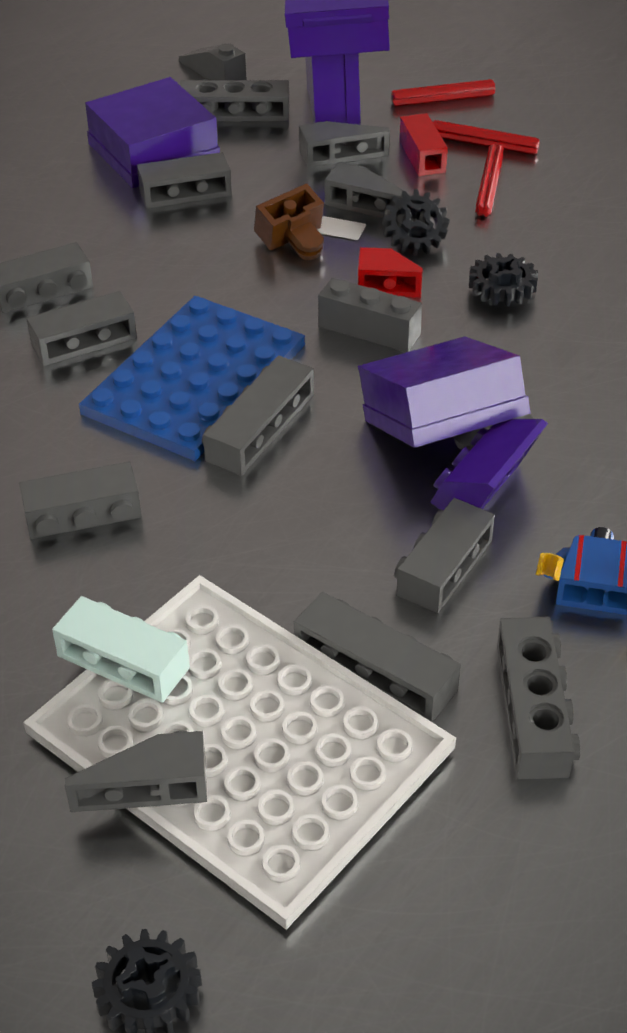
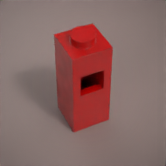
[399,113,448,177]

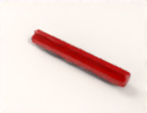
[391,79,495,107]
[433,120,540,155]
[475,144,504,217]

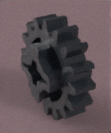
[382,189,450,256]
[468,253,538,306]
[92,929,202,1033]

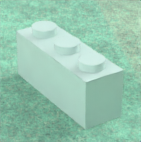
[52,596,190,703]

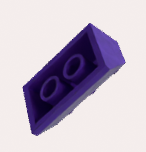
[430,419,548,510]

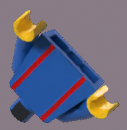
[535,527,627,615]

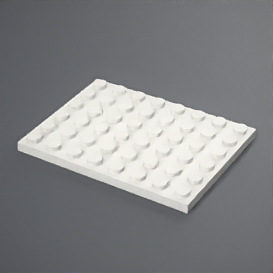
[23,575,456,930]

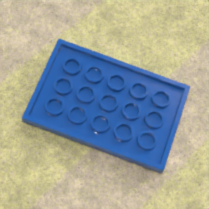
[79,296,305,461]

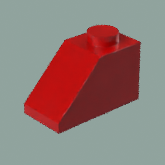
[358,247,423,298]

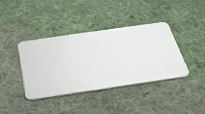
[317,216,366,240]

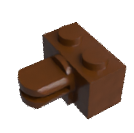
[254,183,324,260]

